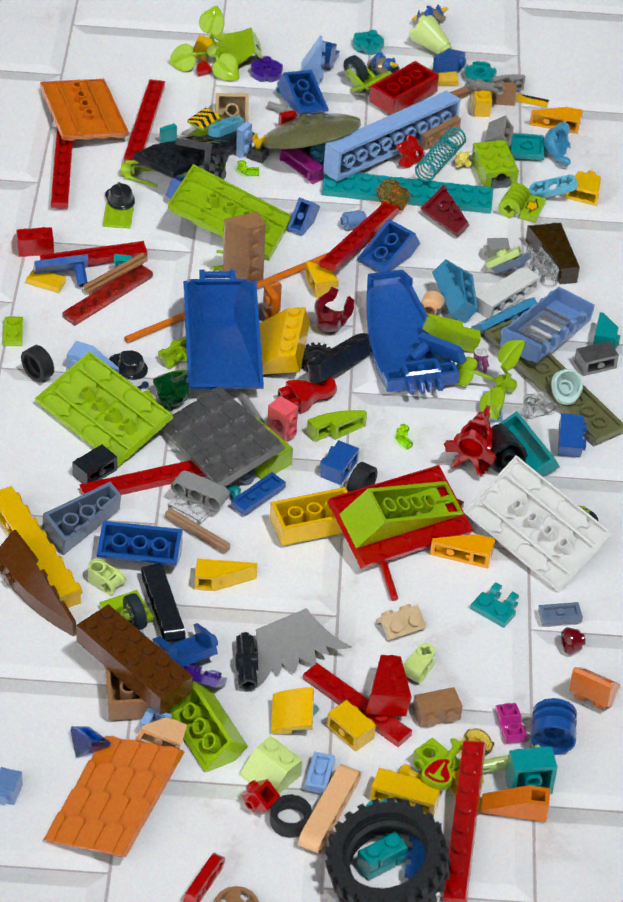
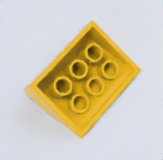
[259,307,310,374]

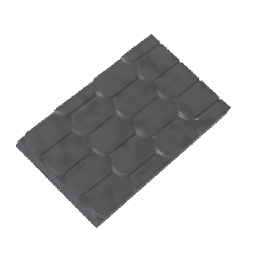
[160,386,285,487]

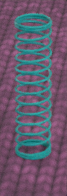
[415,127,466,182]

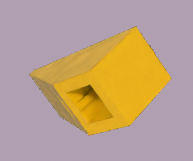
[195,558,258,591]

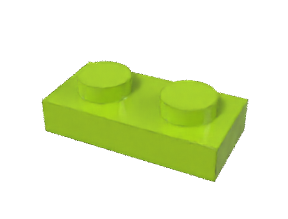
[4,316,23,346]

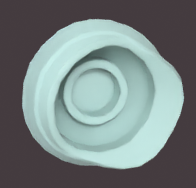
[551,369,583,405]

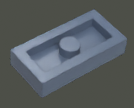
[493,252,531,274]
[538,602,583,626]

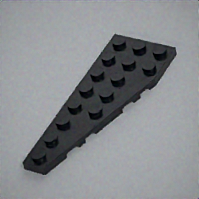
[133,131,255,179]

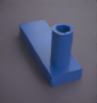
[33,254,89,287]
[408,332,466,365]

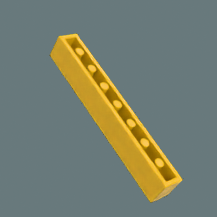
[0,486,83,608]

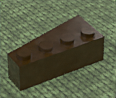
[525,222,580,284]

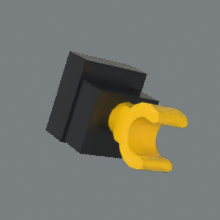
[247,133,269,164]

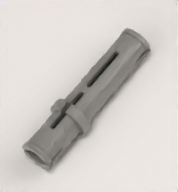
[465,79,505,95]

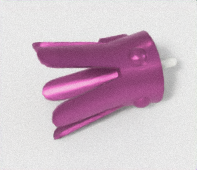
[473,347,489,373]

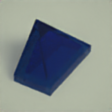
[70,726,111,758]

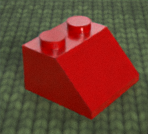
[16,227,54,257]

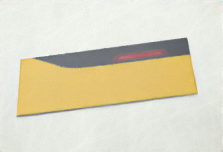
[515,93,549,108]

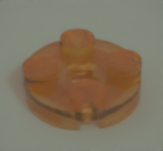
[376,179,410,211]

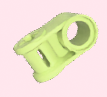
[88,559,126,595]
[403,643,435,683]

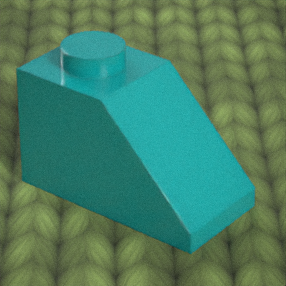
[593,312,621,348]

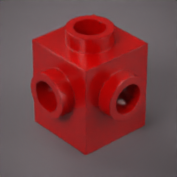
[240,779,280,813]

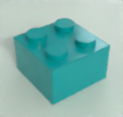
[505,746,558,794]

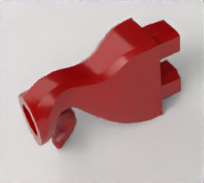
[278,377,337,414]

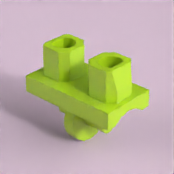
[158,336,187,369]

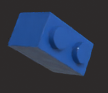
[558,413,587,457]
[319,440,359,485]

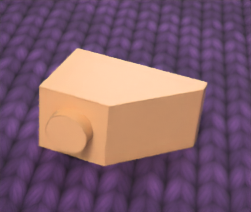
[135,717,187,749]

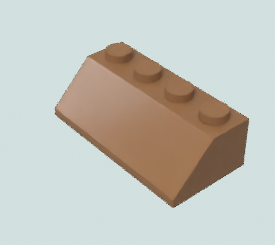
[223,212,266,281]

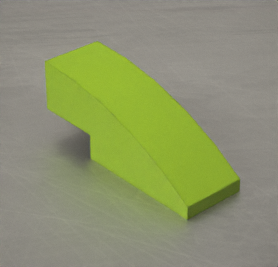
[422,313,481,353]
[307,410,367,442]

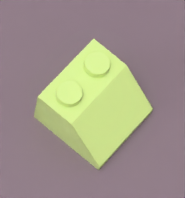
[240,736,302,794]

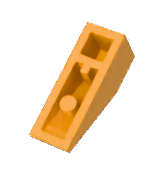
[530,107,583,134]
[430,534,495,569]

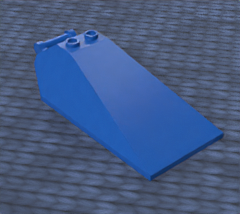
[183,269,264,390]

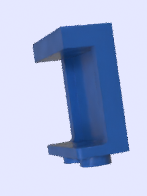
[152,623,218,667]

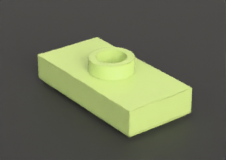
[486,245,521,269]

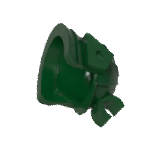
[153,370,189,412]

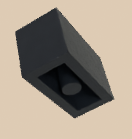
[72,444,117,484]

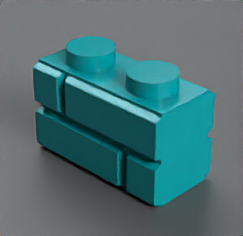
[356,832,407,880]

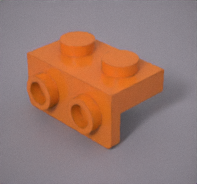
[263,282,282,320]

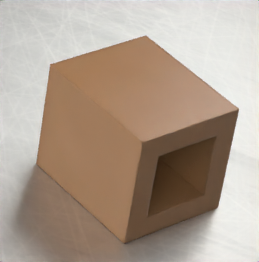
[492,82,516,106]

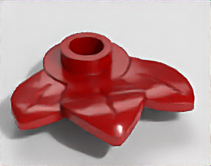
[396,134,424,168]

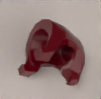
[314,287,355,333]

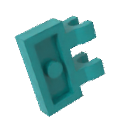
[470,582,519,628]

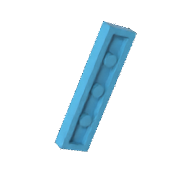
[471,297,537,334]

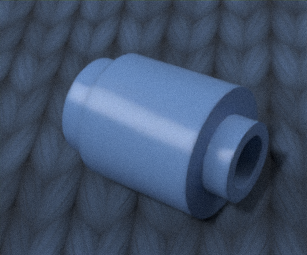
[340,210,367,230]

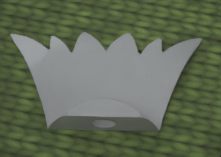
[255,608,352,687]

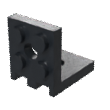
[175,135,228,180]

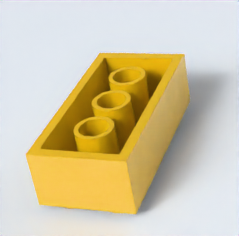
[270,487,348,546]

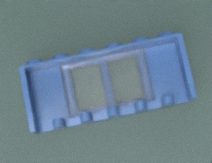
[499,286,595,363]

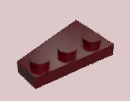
[420,185,469,237]

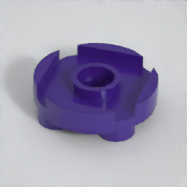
[251,56,283,82]

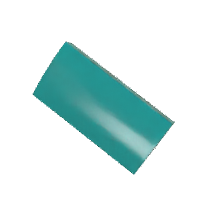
[499,411,560,477]

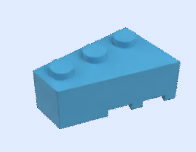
[432,259,478,323]

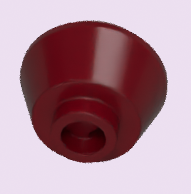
[561,627,585,655]

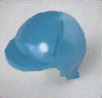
[544,122,571,166]

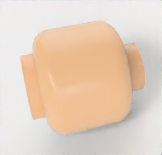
[421,291,445,316]

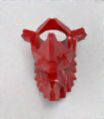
[444,405,497,477]

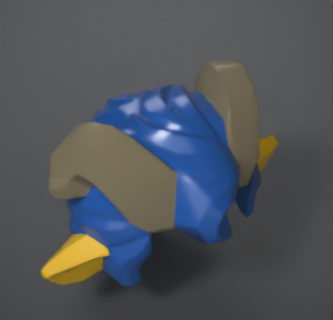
[411,5,449,25]
[366,52,400,77]

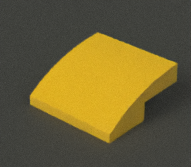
[271,687,314,734]

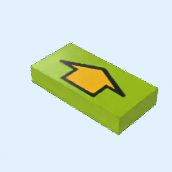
[519,194,546,223]

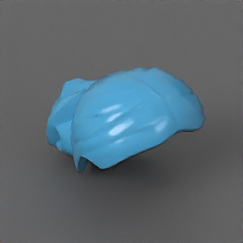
[309,143,326,165]

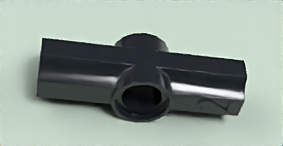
[236,632,258,692]

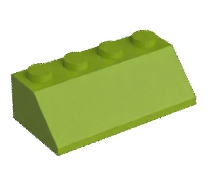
[167,681,248,772]

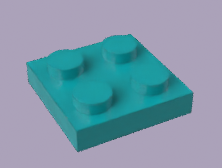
[510,133,544,160]

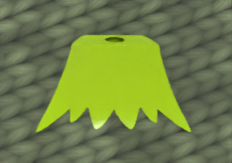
[212,28,262,77]

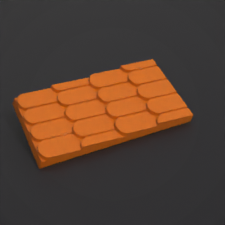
[40,78,129,141]
[44,736,185,858]

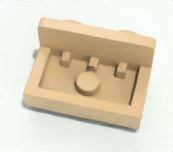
[376,604,426,641]

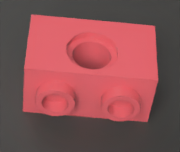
[267,396,298,442]

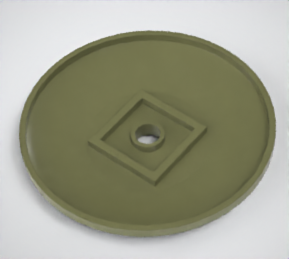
[263,113,361,149]

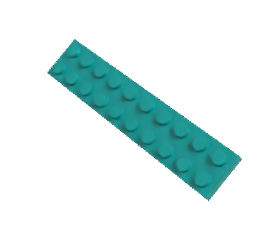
[322,173,494,214]

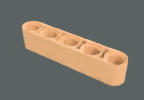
[298,764,361,853]

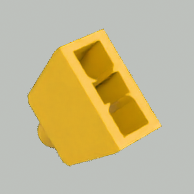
[565,170,601,206]

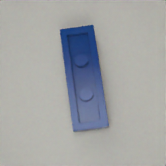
[231,472,286,516]

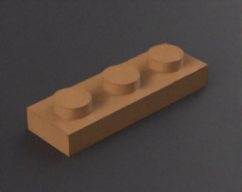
[420,116,461,151]

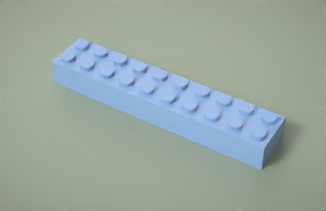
[323,90,460,181]

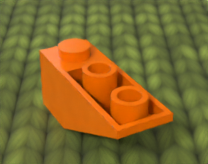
[480,785,550,822]

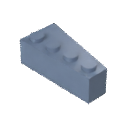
[42,482,121,555]

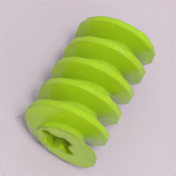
[498,183,530,218]

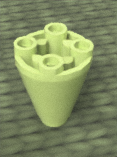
[409,15,453,54]

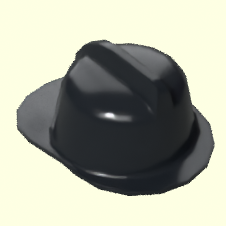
[105,182,135,210]
[109,350,148,380]

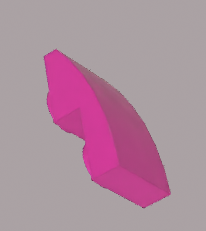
[495,703,527,744]

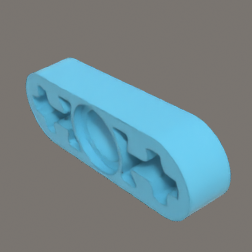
[208,116,244,137]
[529,174,578,198]

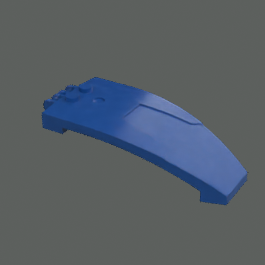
[366,269,459,395]

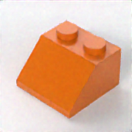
[569,667,621,710]

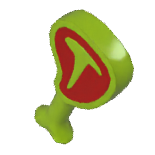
[421,738,463,790]

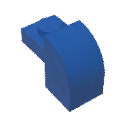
[322,40,340,69]

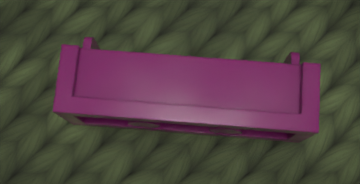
[279,148,324,185]

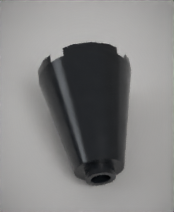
[491,424,528,473]

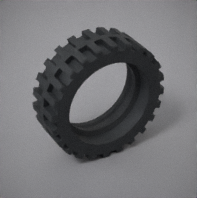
[325,798,451,902]

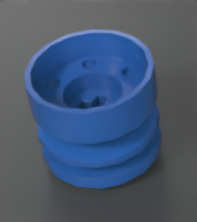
[531,698,577,755]

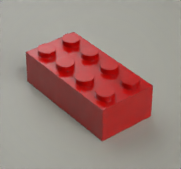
[369,61,439,115]

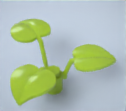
[170,6,240,81]
[456,340,525,420]

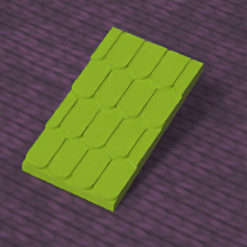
[168,164,292,261]
[35,351,173,467]

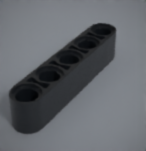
[307,333,371,383]
[141,564,186,643]

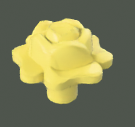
[454,151,472,168]

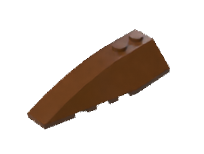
[0,530,76,636]

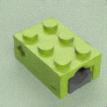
[471,140,519,189]

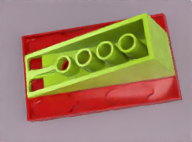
[327,465,474,569]

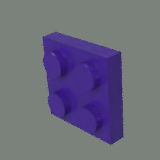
[183,664,227,688]

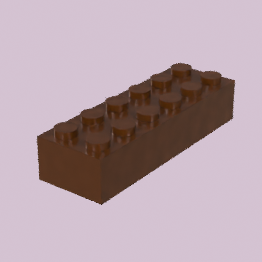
[76,604,193,715]

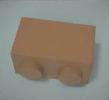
[413,687,463,727]

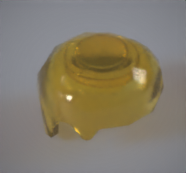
[462,728,494,758]

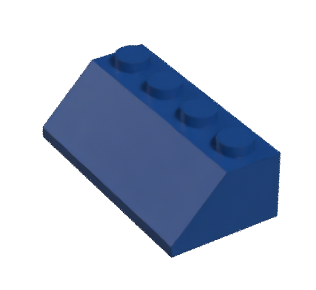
[97,521,183,565]

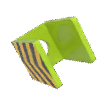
[187,107,222,136]

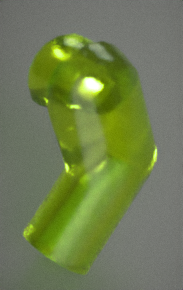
[236,160,259,176]
[395,424,413,450]

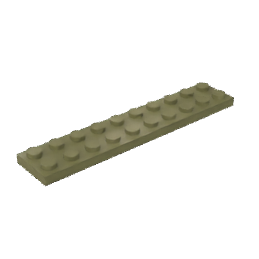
[484,319,623,444]

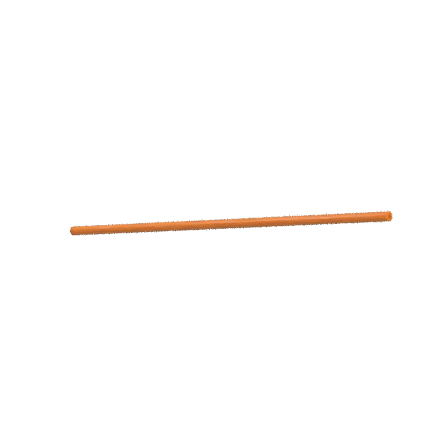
[124,233,377,343]

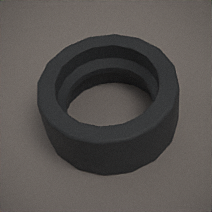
[21,345,54,382]
[346,462,378,492]
[270,794,312,838]

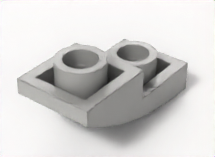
[491,74,526,92]

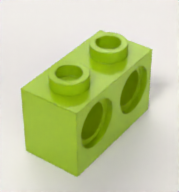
[412,737,461,772]

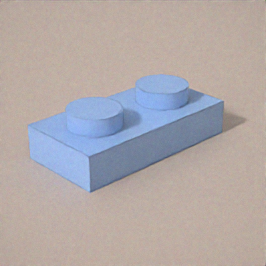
[236,121,253,159]
[304,751,335,794]

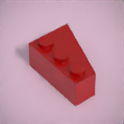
[365,655,412,717]

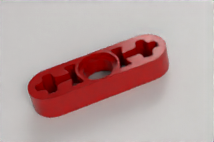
[183,853,225,902]

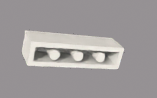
[476,266,540,318]

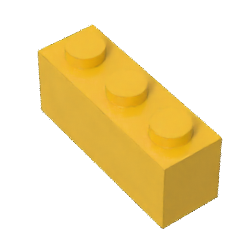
[370,768,441,816]

